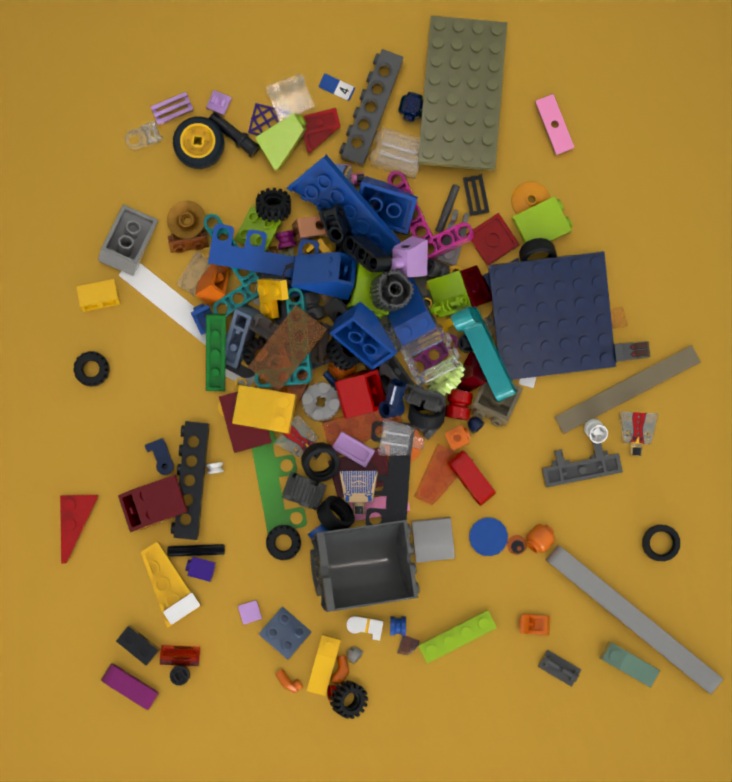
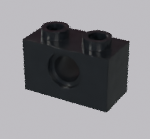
[116,625,161,666]

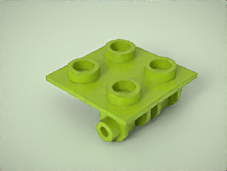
[234,206,282,252]
[427,270,472,318]

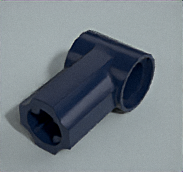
[378,379,407,418]

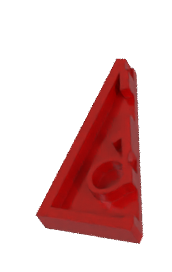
[60,495,98,564]

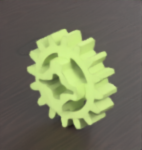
[427,357,465,396]

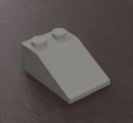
[98,205,158,276]

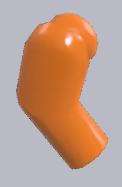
[331,655,349,684]
[275,669,303,693]

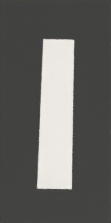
[119,263,228,345]

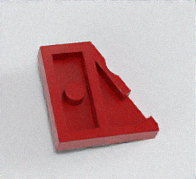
[303,108,341,153]

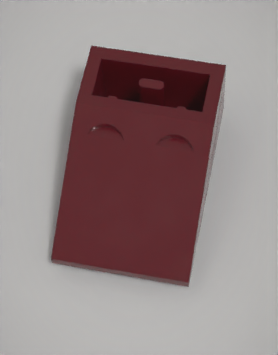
[118,475,188,532]

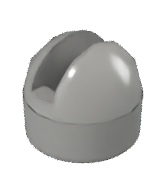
[346,647,363,664]

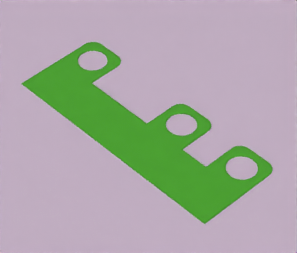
[252,430,307,534]

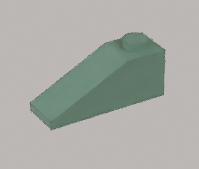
[600,642,660,688]

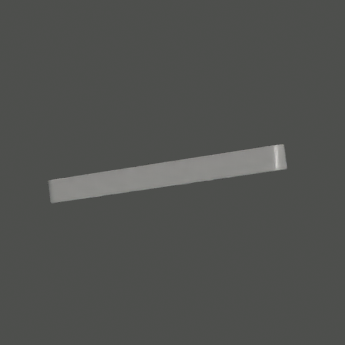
[546,545,724,695]

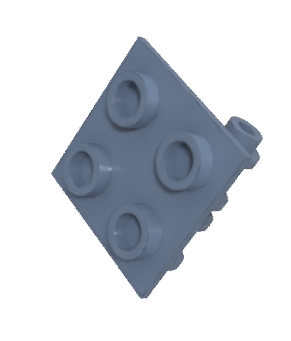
[259,606,311,660]

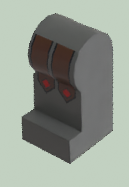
[614,341,651,363]

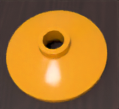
[512,182,550,214]

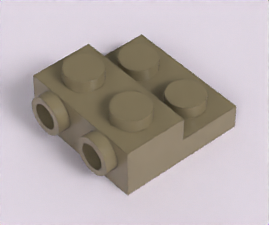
[470,381,523,427]

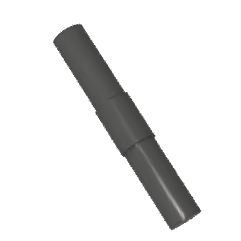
[435,184,460,233]

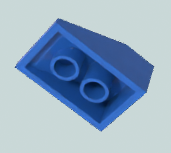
[359,176,418,234]
[387,277,439,346]
[329,301,397,370]

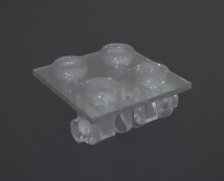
[265,73,316,121]

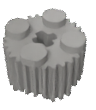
[301,382,341,422]

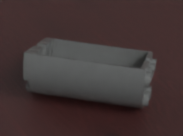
[310,520,419,612]

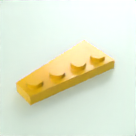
[141,541,200,628]

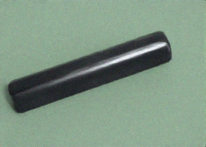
[167,544,225,557]

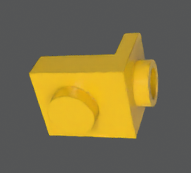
[305,238,336,254]

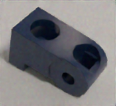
[145,438,174,475]

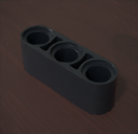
[343,235,392,272]

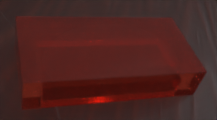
[160,645,201,666]

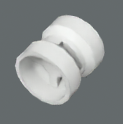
[584,419,608,443]

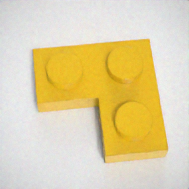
[257,278,289,319]

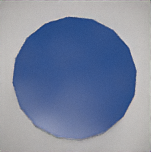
[469,517,508,556]

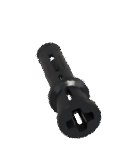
[208,112,261,158]

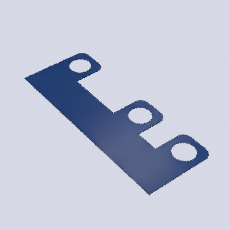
[208,224,319,278]

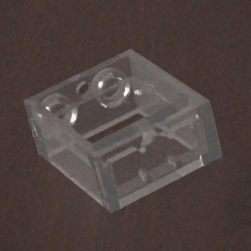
[399,327,461,387]

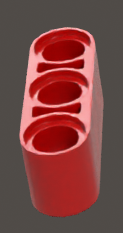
[447,450,496,506]

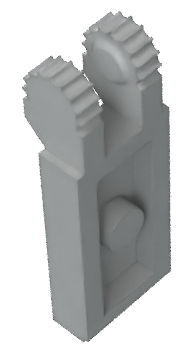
[437,210,470,266]

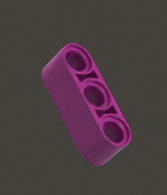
[410,334,458,376]
[101,663,159,710]

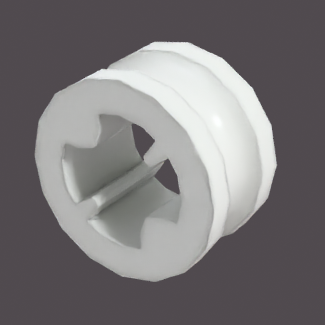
[206,462,224,474]

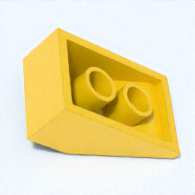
[232,385,297,434]

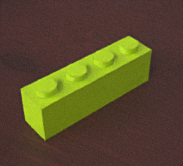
[418,610,497,663]

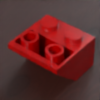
[335,369,386,419]

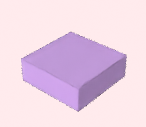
[238,600,262,625]

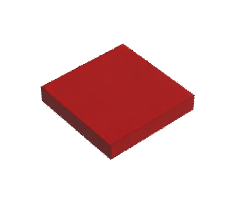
[466,213,520,267]

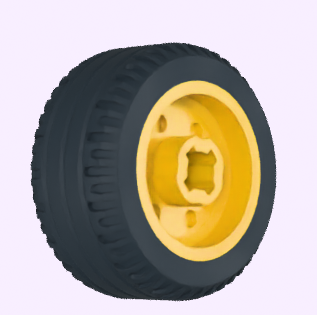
[173,116,224,169]

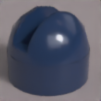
[468,417,485,434]

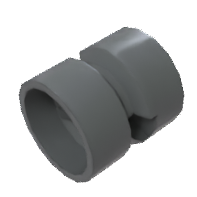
[294,292,326,323]

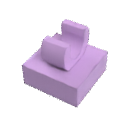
[206,90,232,116]

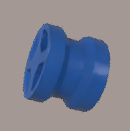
[390,616,406,636]

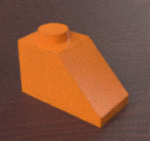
[195,264,231,306]

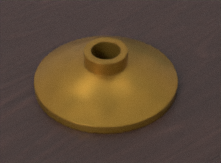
[167,201,205,239]

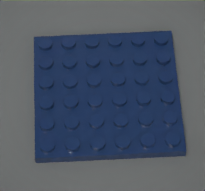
[488,251,616,380]

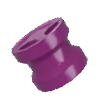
[275,230,297,250]

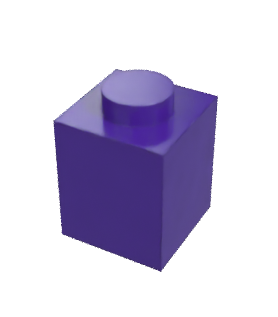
[185,557,216,582]

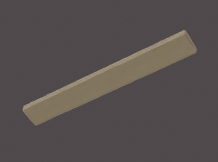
[555,345,700,434]

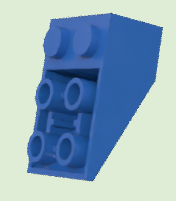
[291,252,357,300]

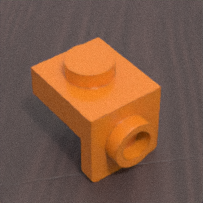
[445,425,471,450]
[519,614,550,635]

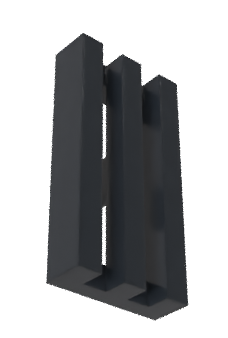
[463,174,489,216]

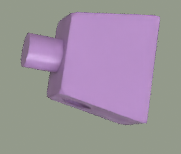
[390,236,428,277]

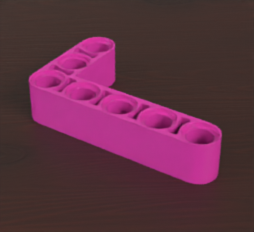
[387,171,474,259]

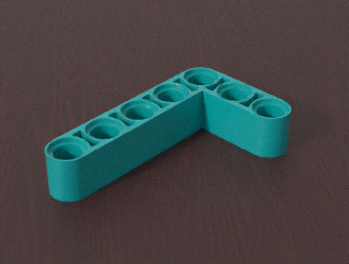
[204,214,259,318]
[254,288,313,388]
[451,307,516,402]

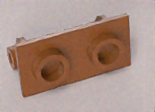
[168,230,209,253]

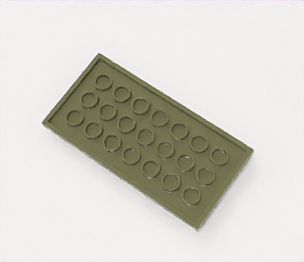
[417,15,507,171]

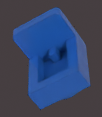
[191,304,212,336]

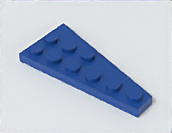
[286,154,401,255]

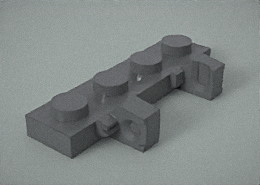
[542,443,623,487]

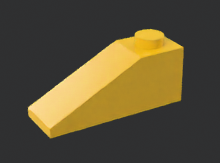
[307,634,341,696]

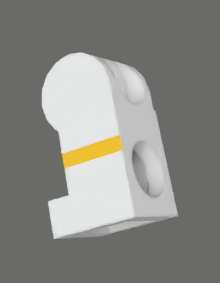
[346,616,383,641]

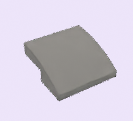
[412,517,455,563]

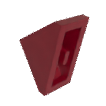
[457,351,487,392]

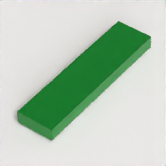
[206,313,226,391]

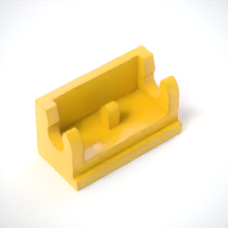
[76,279,121,312]

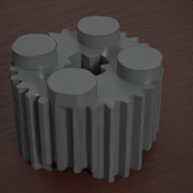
[369,270,414,312]
[282,472,327,510]

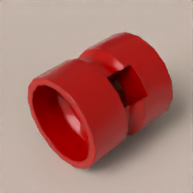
[445,389,473,420]

